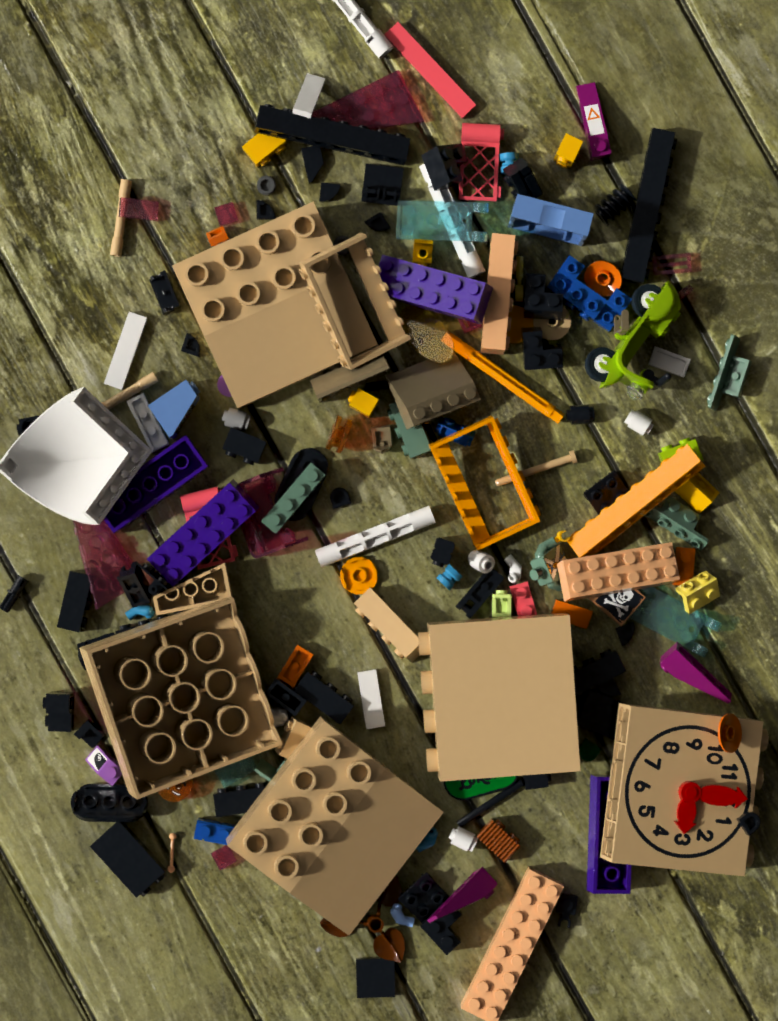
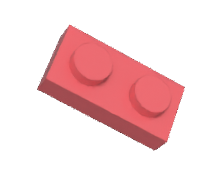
[509,581,537,616]

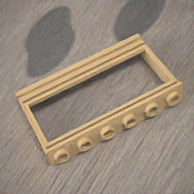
[299,233,411,370]

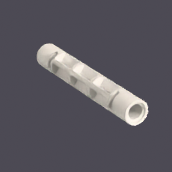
[332,0,394,59]
[419,164,486,278]
[315,506,436,568]

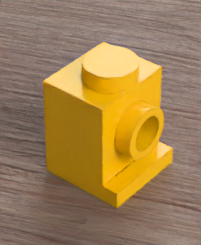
[412,239,433,266]

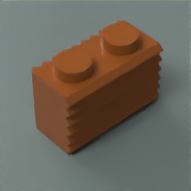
[476,818,521,863]

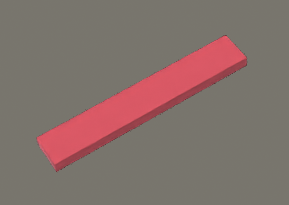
[384,22,476,119]

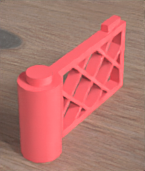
[458,123,504,202]
[180,486,239,570]

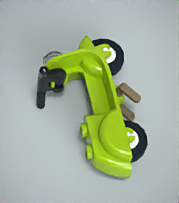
[585,280,681,400]

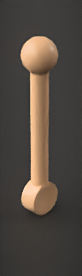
[167,833,177,873]

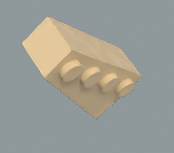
[153,563,233,616]
[354,588,420,663]

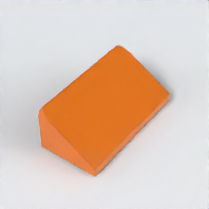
[551,599,593,629]

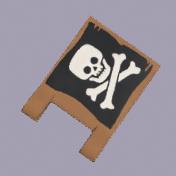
[588,590,646,626]

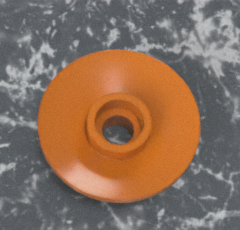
[584,260,622,297]
[718,713,742,753]

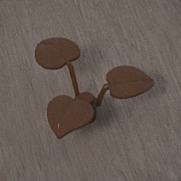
[320,874,405,963]

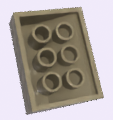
[385,350,481,430]
[310,354,390,403]

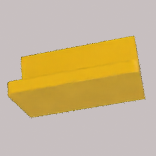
[675,472,720,514]

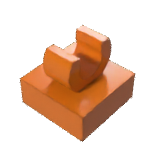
[206,226,229,247]

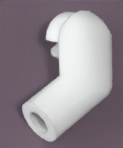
[504,554,522,583]

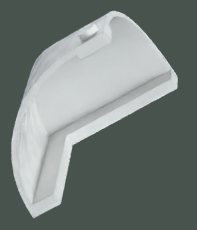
[0,387,152,525]

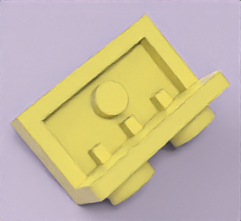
[676,571,720,614]

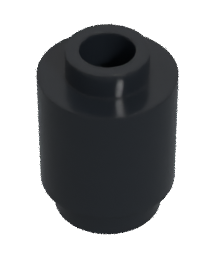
[566,405,595,425]

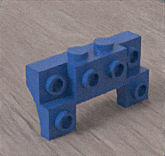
[546,255,632,332]

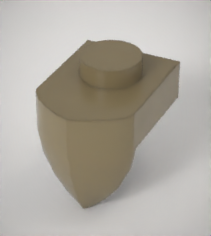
[371,425,393,454]

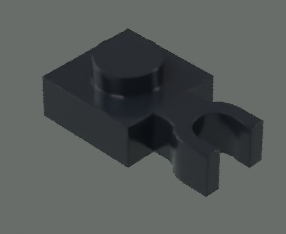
[556,893,578,928]

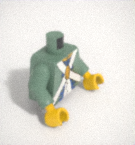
[530,530,570,591]

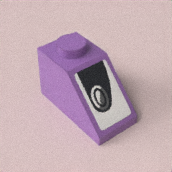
[85,745,122,786]

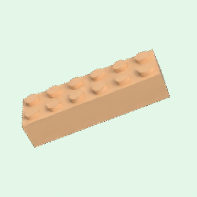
[480,233,518,355]
[557,542,680,602]

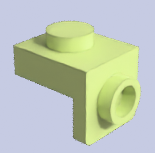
[492,590,512,617]

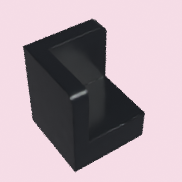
[74,719,106,748]

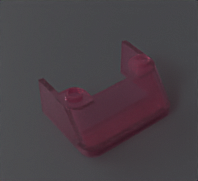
[238,467,309,559]

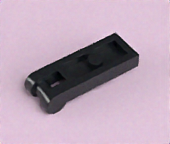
[455,569,504,619]

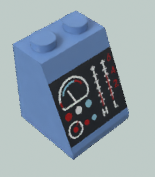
[148,380,200,439]

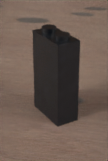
[90,822,167,898]

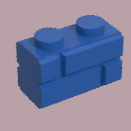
[194,818,236,845]

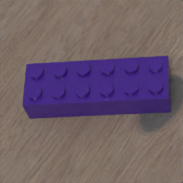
[379,255,493,324]
[104,435,209,533]
[147,479,260,587]
[587,775,631,894]

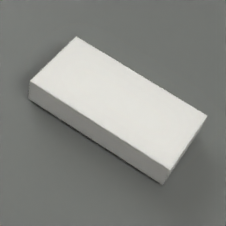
[648,346,691,378]

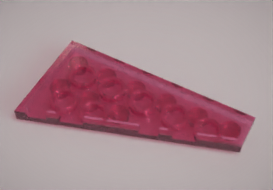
[312,70,424,130]
[73,519,132,610]

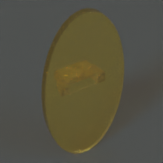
[400,306,454,363]

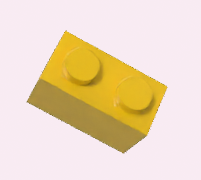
[554,133,583,169]
[242,134,287,167]
[348,388,379,418]

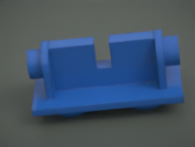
[435,417,476,447]

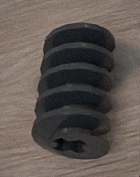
[595,184,637,226]

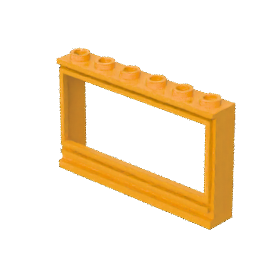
[428,415,541,550]

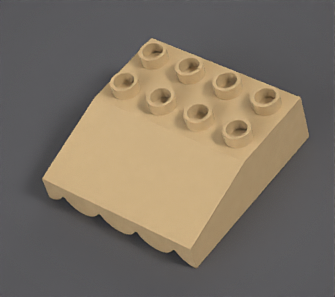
[172,201,378,410]
[79,597,282,799]
[226,716,444,935]

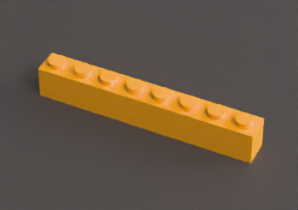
[567,444,706,557]

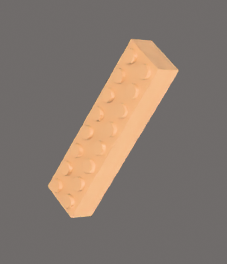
[461,866,564,1021]

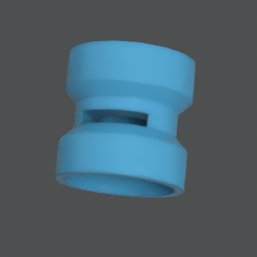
[500,152,519,174]
[436,564,463,591]

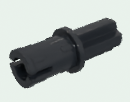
[0,575,29,612]

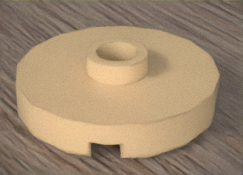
[533,306,571,341]

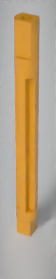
[441,330,565,423]

